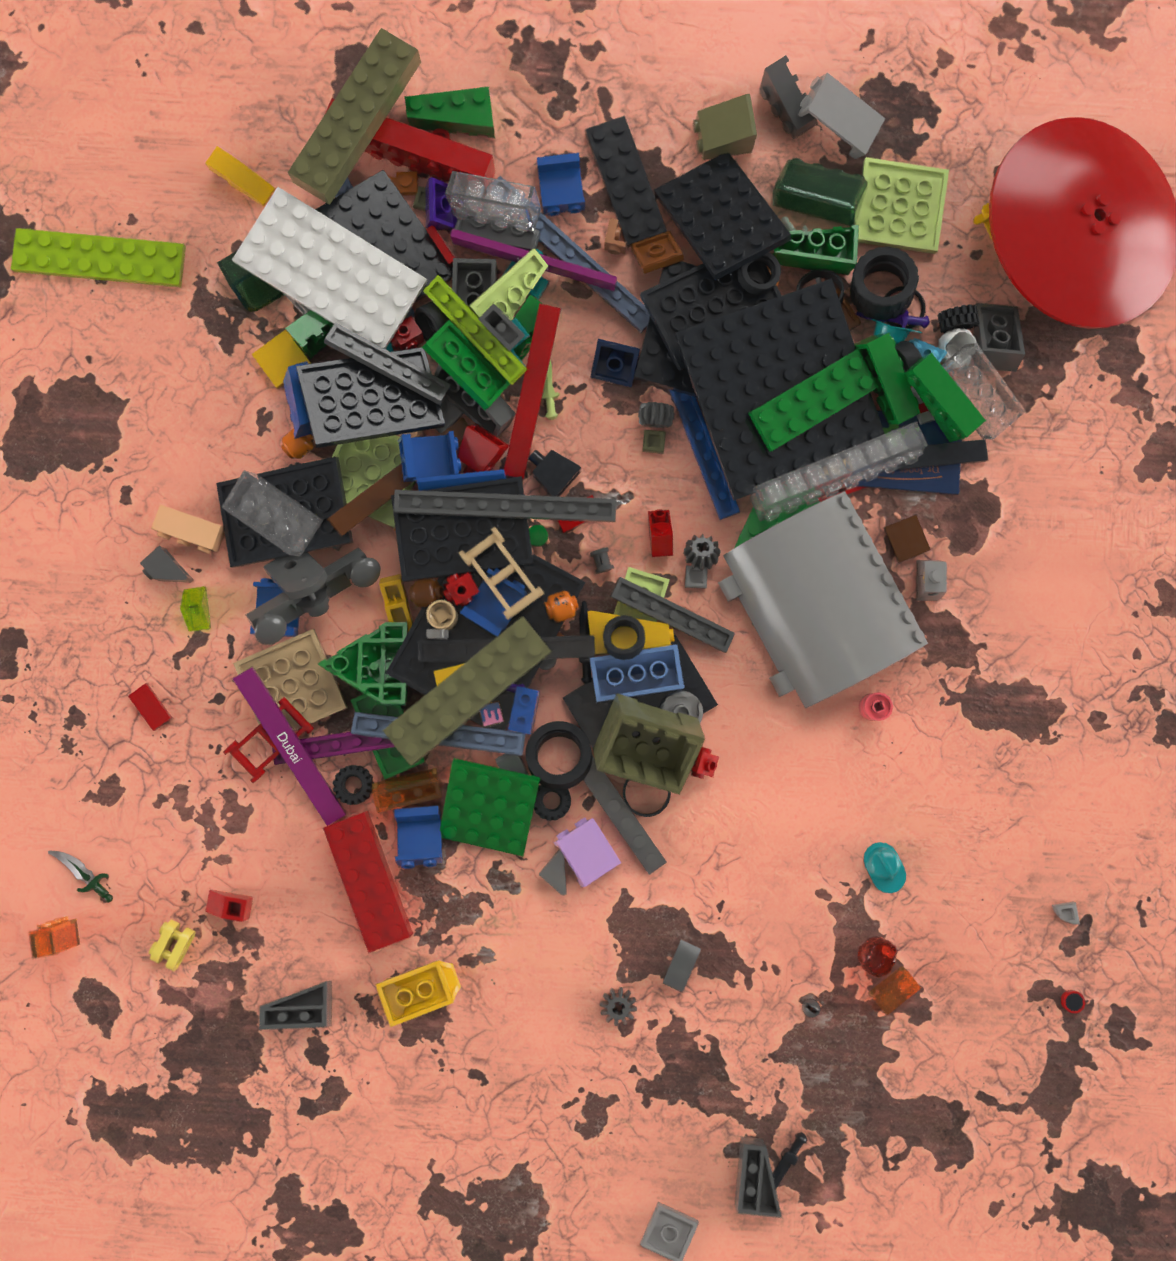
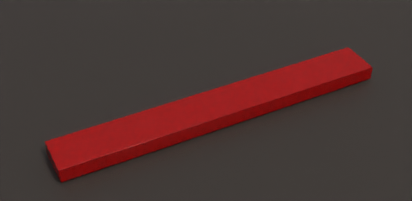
[504,303,561,479]

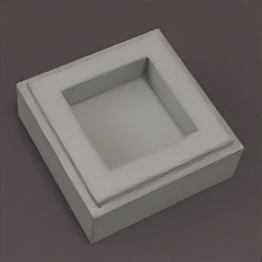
[685,566,708,589]

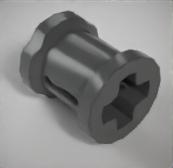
[590,547,614,574]

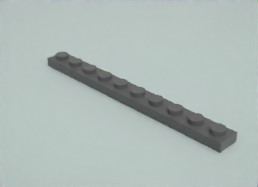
[394,490,616,522]

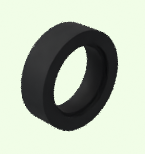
[526,721,592,790]

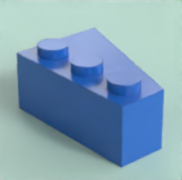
[283,361,312,439]

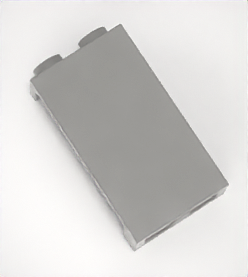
[798,73,885,159]

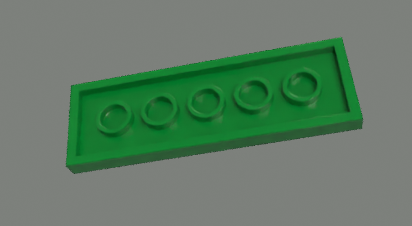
[748,349,878,452]

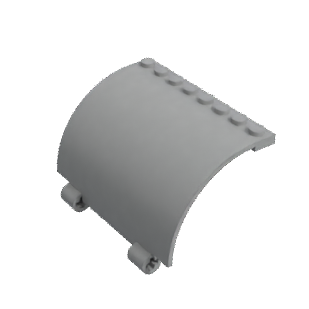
[718,491,928,709]

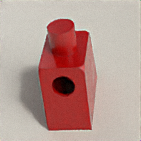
[457,424,509,474]

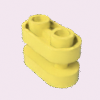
[149,919,196,971]

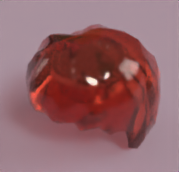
[857,936,898,978]

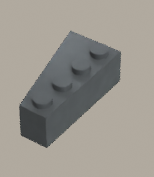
[434,365,516,437]

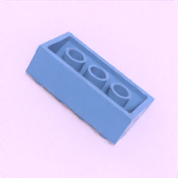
[590,644,684,703]

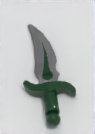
[48,850,113,903]

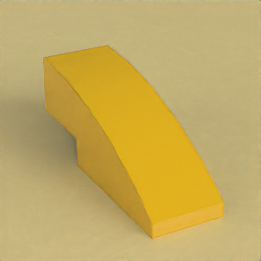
[205,146,276,206]
[379,574,413,632]

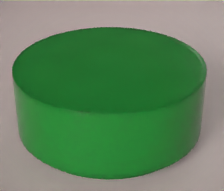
[529,525,548,547]

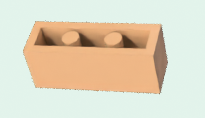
[151,504,225,554]

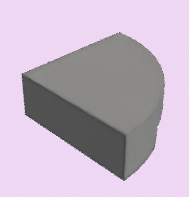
[1052,901,1080,924]

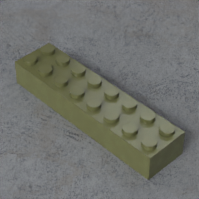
[288,28,421,205]
[382,617,552,766]

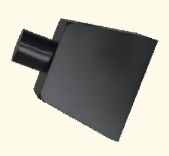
[528,449,581,497]

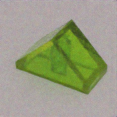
[180,586,211,632]

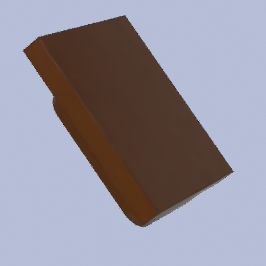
[884,515,931,563]

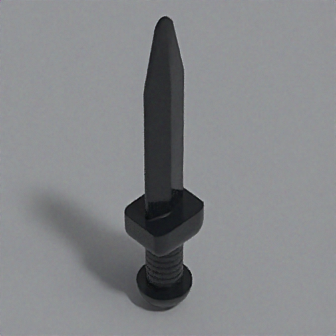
[579,601,593,684]
[773,1132,807,1189]

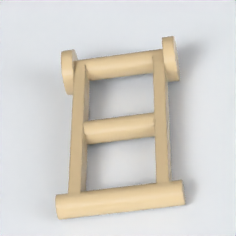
[459,527,544,620]

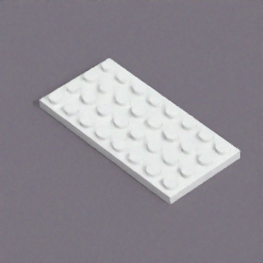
[232,187,428,349]

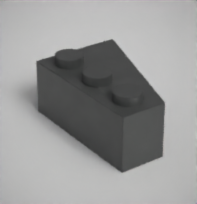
[760,55,817,139]
[259,981,332,1030]
[735,1136,782,1218]

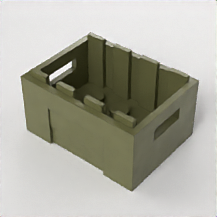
[593,693,705,795]

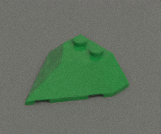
[318,622,408,706]

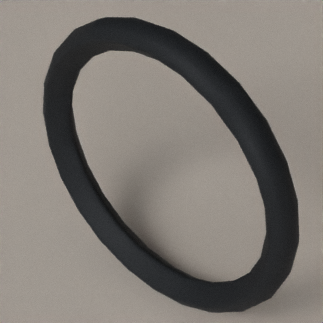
[884,286,926,329]

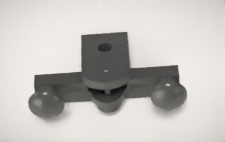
[246,548,381,645]

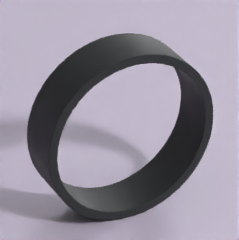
[797,269,844,304]
[623,779,671,817]

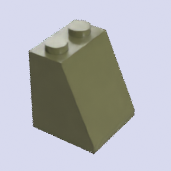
[693,94,757,160]

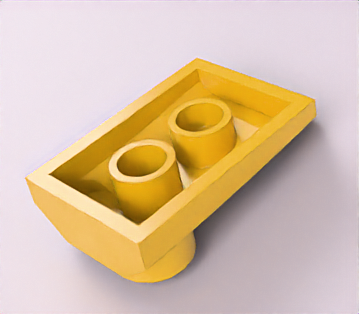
[376,960,461,1027]

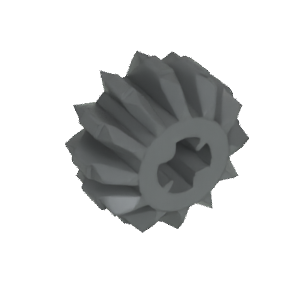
[638,402,675,428]
[683,534,721,571]
[600,987,637,1026]

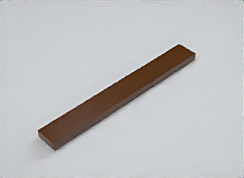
[327,417,469,537]

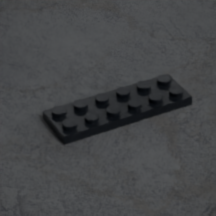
[585,116,667,248]

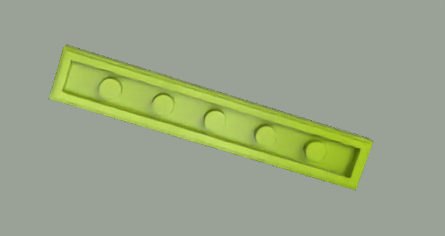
[423,275,528,385]

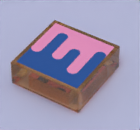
[479,701,505,728]

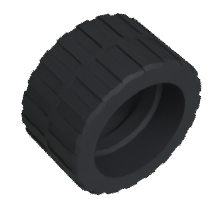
[850,246,919,321]

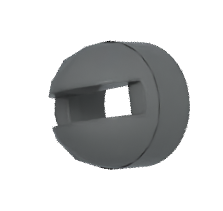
[802,999,820,1018]

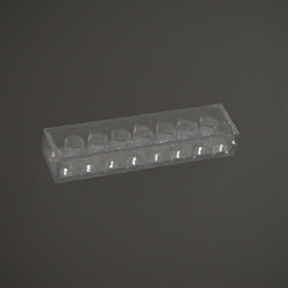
[750,422,928,522]

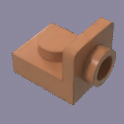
[604,218,626,255]

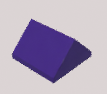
[425,177,459,231]

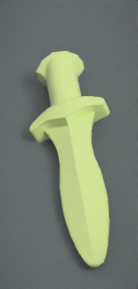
[542,359,560,420]

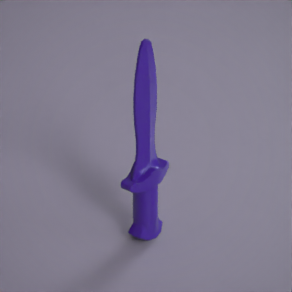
[856,310,930,329]

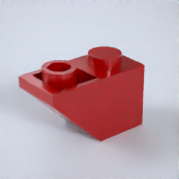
[648,509,673,557]
[205,889,253,922]

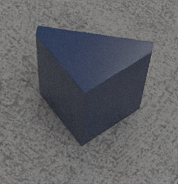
[590,339,640,387]

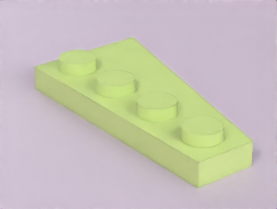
[469,248,548,320]

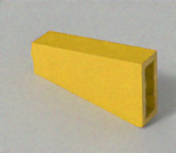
[587,611,674,655]

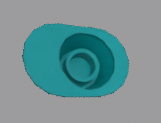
[872,319,922,344]
[864,842,906,893]

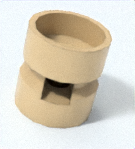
[427,600,458,630]

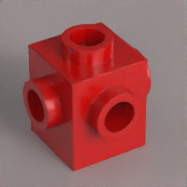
[390,316,424,351]
[443,572,480,606]
[691,747,719,779]

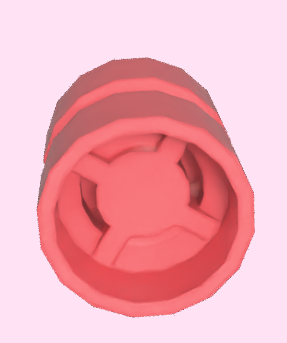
[859,692,893,721]

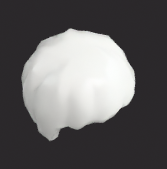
[937,328,978,369]

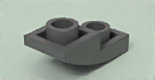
[662,940,701,993]

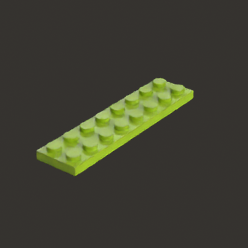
[11,228,186,287]

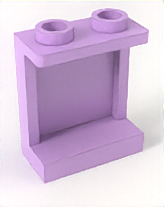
[553,817,621,887]

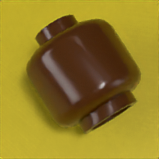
[409,578,444,608]

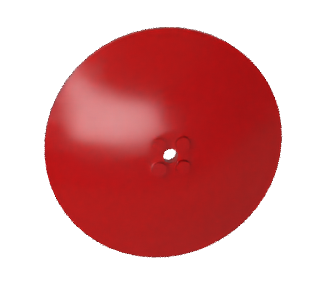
[989,117,1176,329]

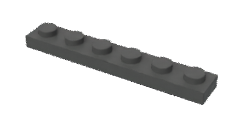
[324,323,451,405]
[610,577,735,653]
[574,755,667,875]

